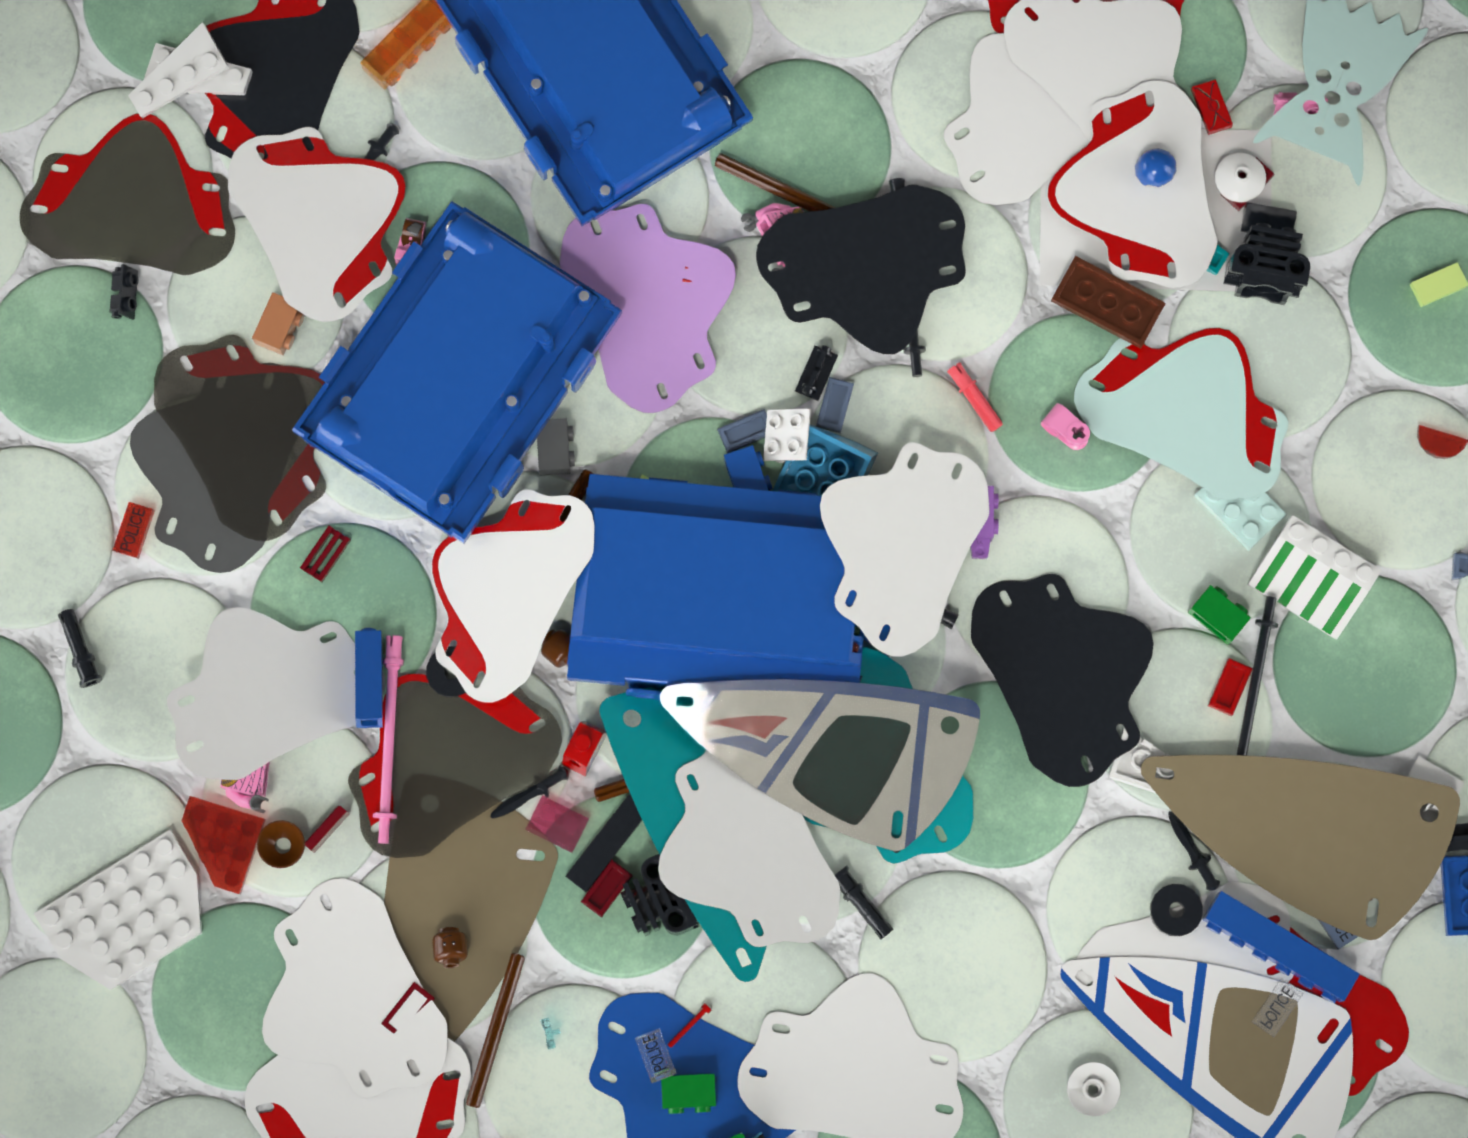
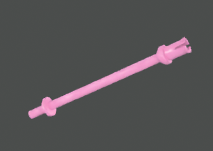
[373,635,404,844]

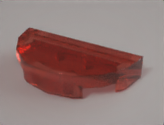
[1417,425,1468,459]

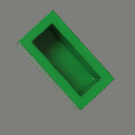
[1188,585,1251,645]
[661,1074,716,1114]

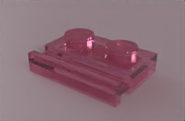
[525,795,589,853]

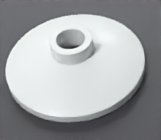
[1215,153,1266,203]
[1067,1062,1120,1116]

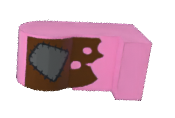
[394,218,427,265]

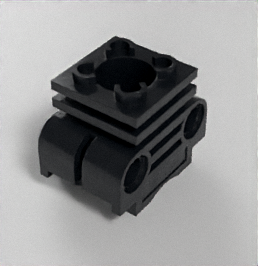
[1223,223,1310,305]
[620,854,699,937]

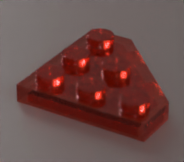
[181,796,266,895]

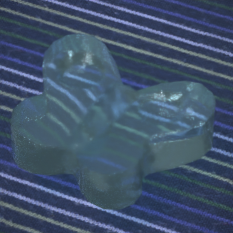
[541,1017,560,1050]

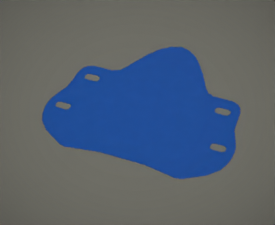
[589,993,796,1138]

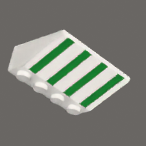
[1248,515,1382,640]

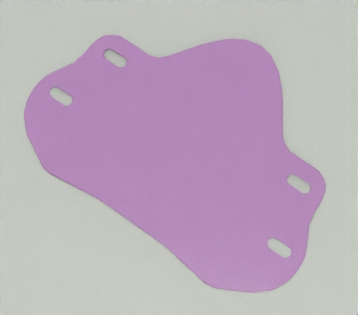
[560,204,736,413]

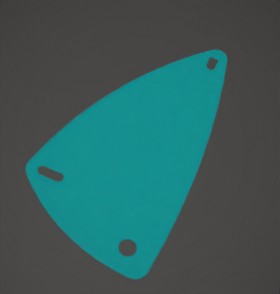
[599,686,767,982]

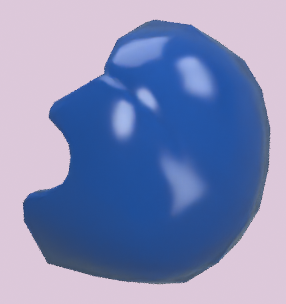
[1135,148,1177,187]

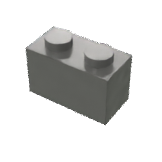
[537,418,575,476]

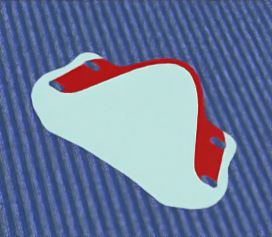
[1074,328,1288,499]

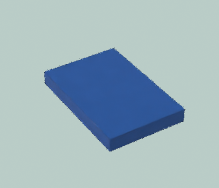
[1440,856,1468,936]

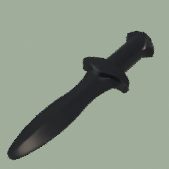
[363,123,399,160]
[490,766,569,818]
[1168,811,1220,891]

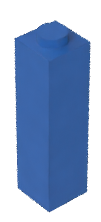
[355,628,383,728]

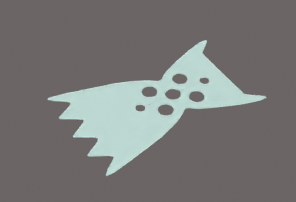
[1253,0,1428,186]

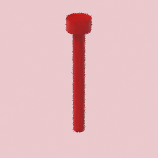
[667,1003,712,1048]

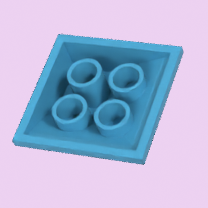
[772,424,878,496]

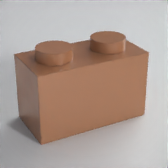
[252,292,305,356]

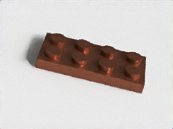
[1051,256,1166,349]

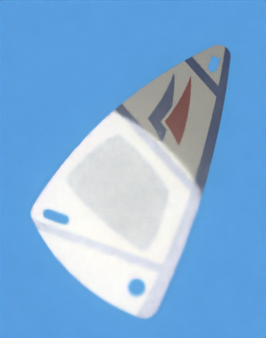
[661,679,980,851]

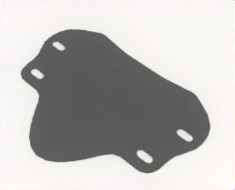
[130,363,307,573]

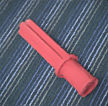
[947,362,1003,432]

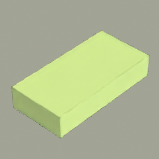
[1410,262,1468,307]

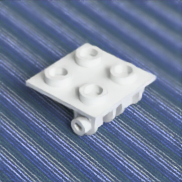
[763,409,811,463]
[1407,756,1465,822]

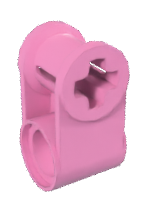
[1040,403,1090,450]

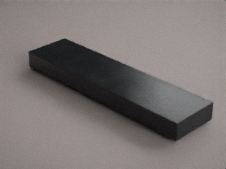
[565,794,642,893]

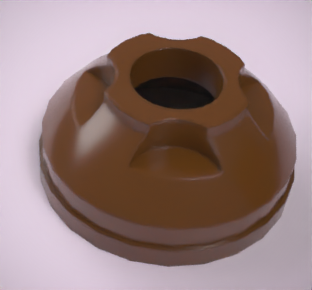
[257,820,305,869]

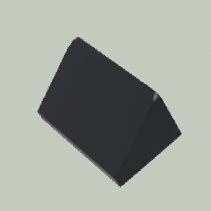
[1241,203,1297,233]

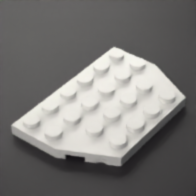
[34,830,202,990]

